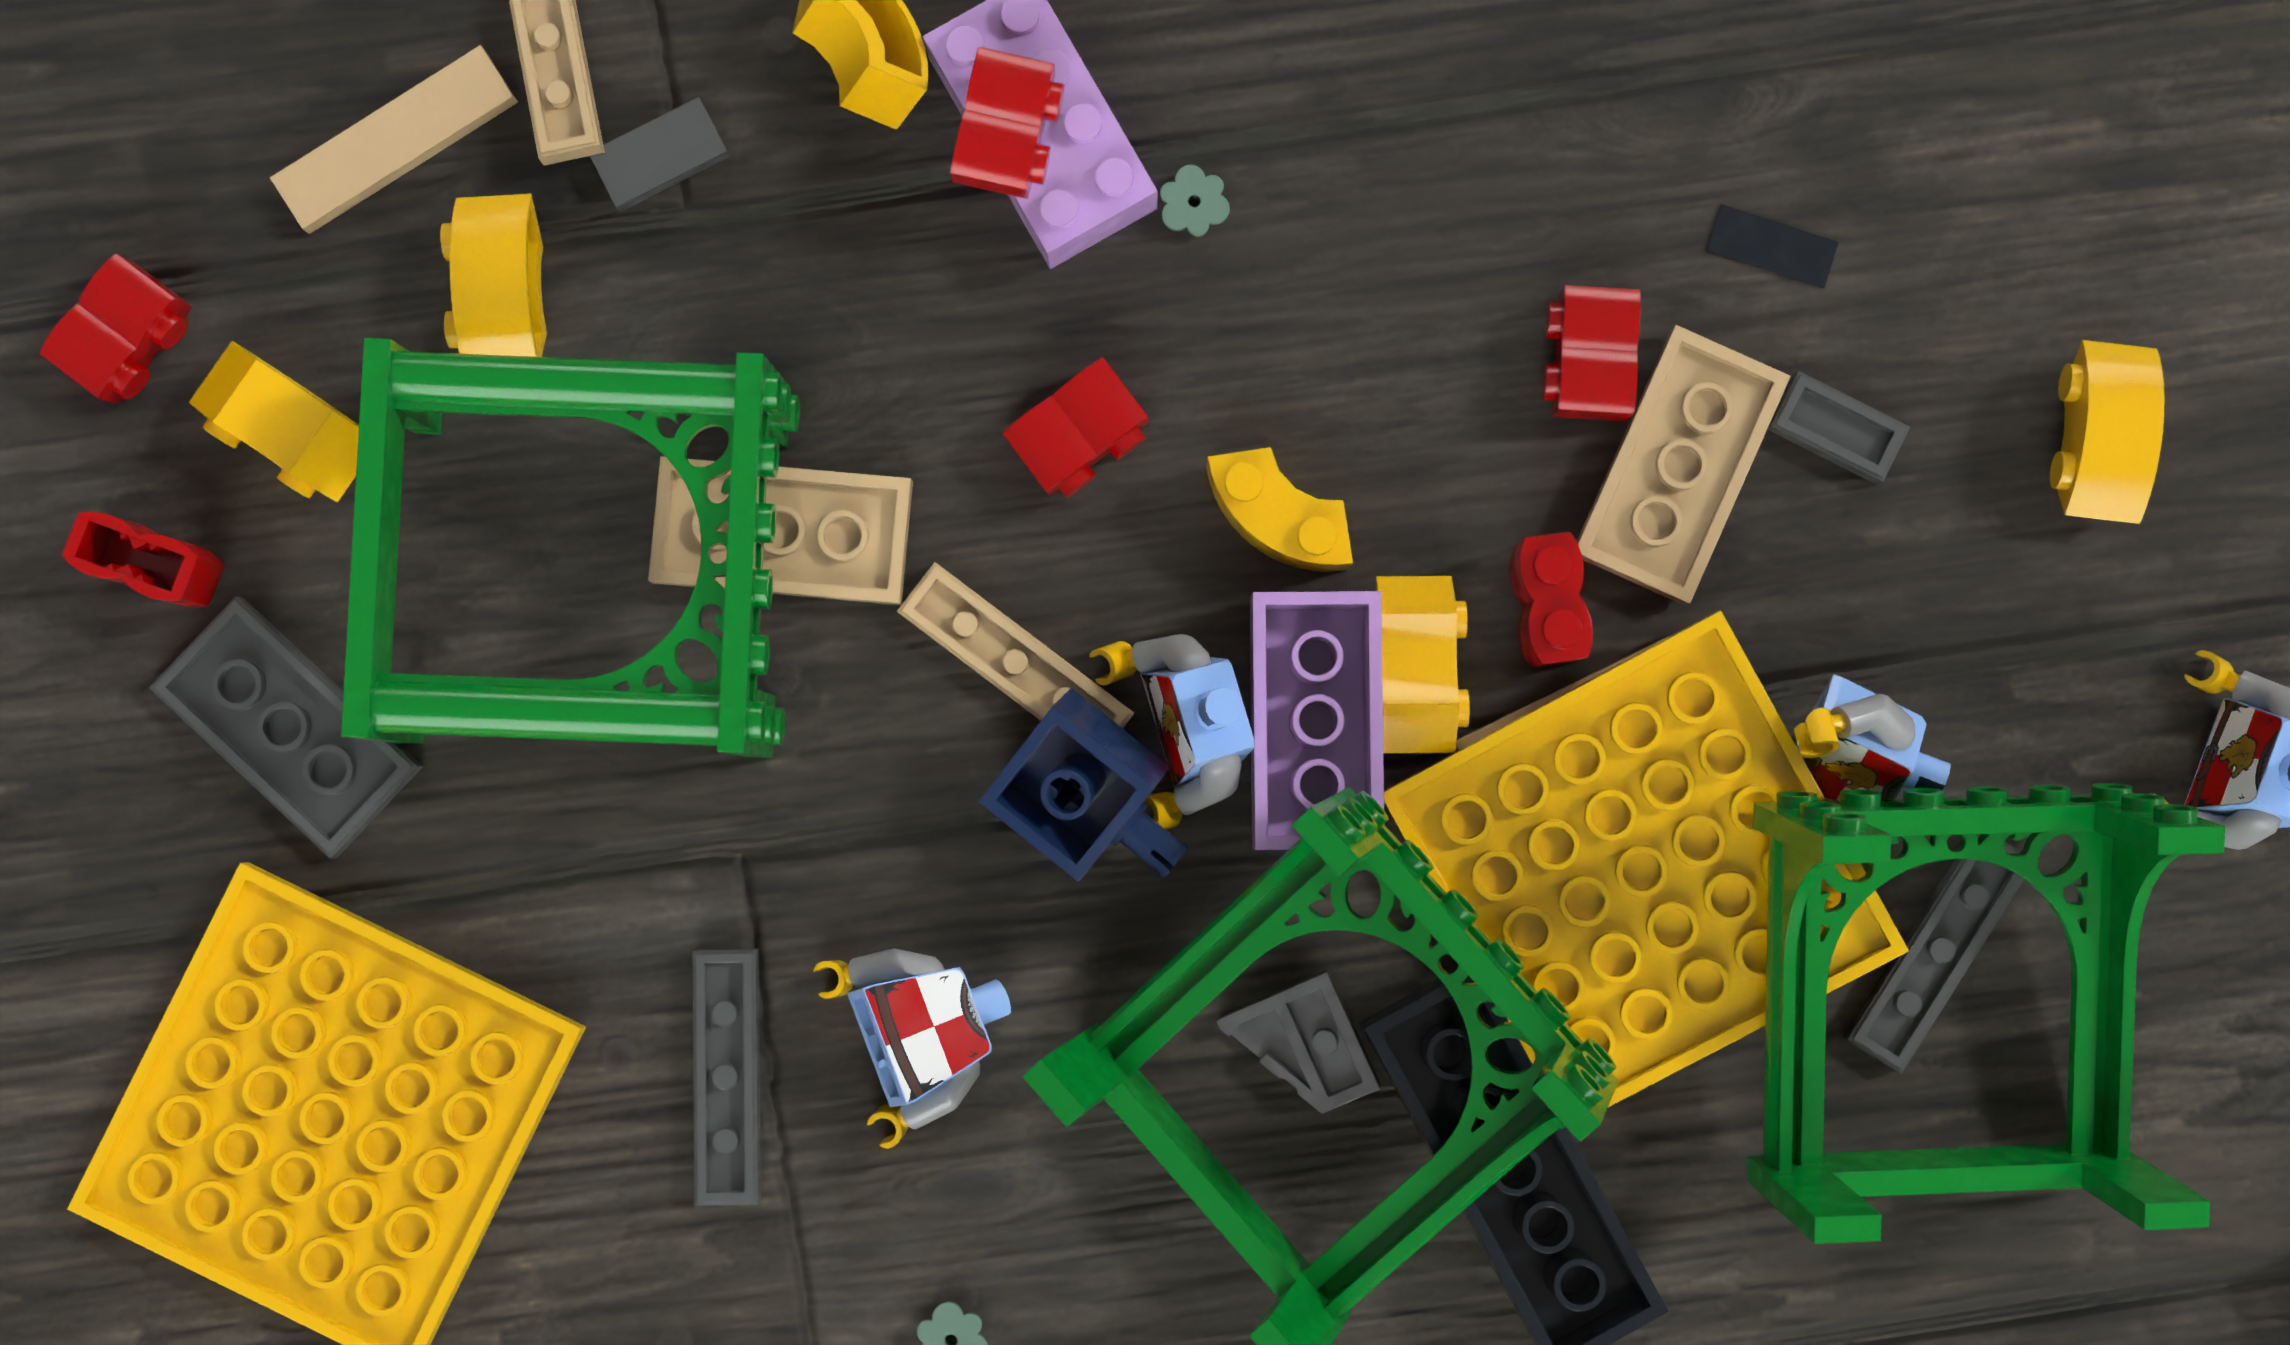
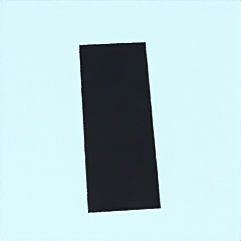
[1706,204,1839,288]

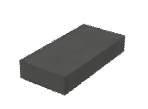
[590,97,730,212]
[1767,371,1910,485]

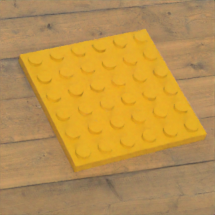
[1384,611,1909,1107]
[67,862,586,1345]

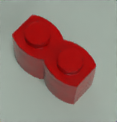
[950,47,1065,199]
[39,254,192,405]
[1542,285,1641,422]
[1002,357,1149,498]
[62,512,225,607]
[1509,532,1593,668]

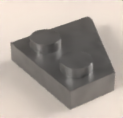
[1216,969,1381,1114]

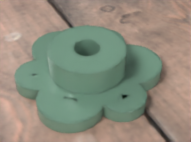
[1160,165,1230,237]
[917,1301,988,1345]

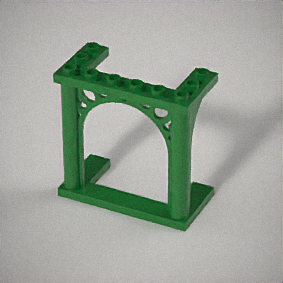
[341,338,800,758]
[1747,783,2225,1244]
[1022,787,1618,1345]

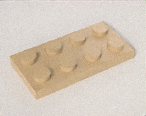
[1577,325,1791,606]
[648,456,913,605]

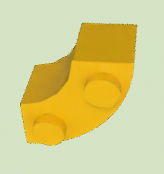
[792,0,928,130]
[440,194,547,357]
[2050,340,2165,524]
[189,341,359,503]
[1206,447,1353,572]
[1375,576,1470,753]

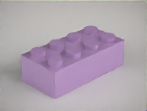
[923,0,1158,269]
[1250,591,1384,850]

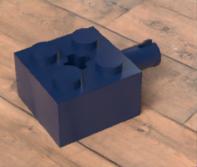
[978,688,1189,882]

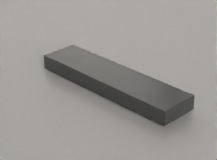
[1842,834,2024,1074]
[692,948,761,1206]

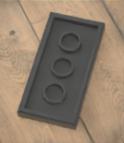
[149,596,423,859]

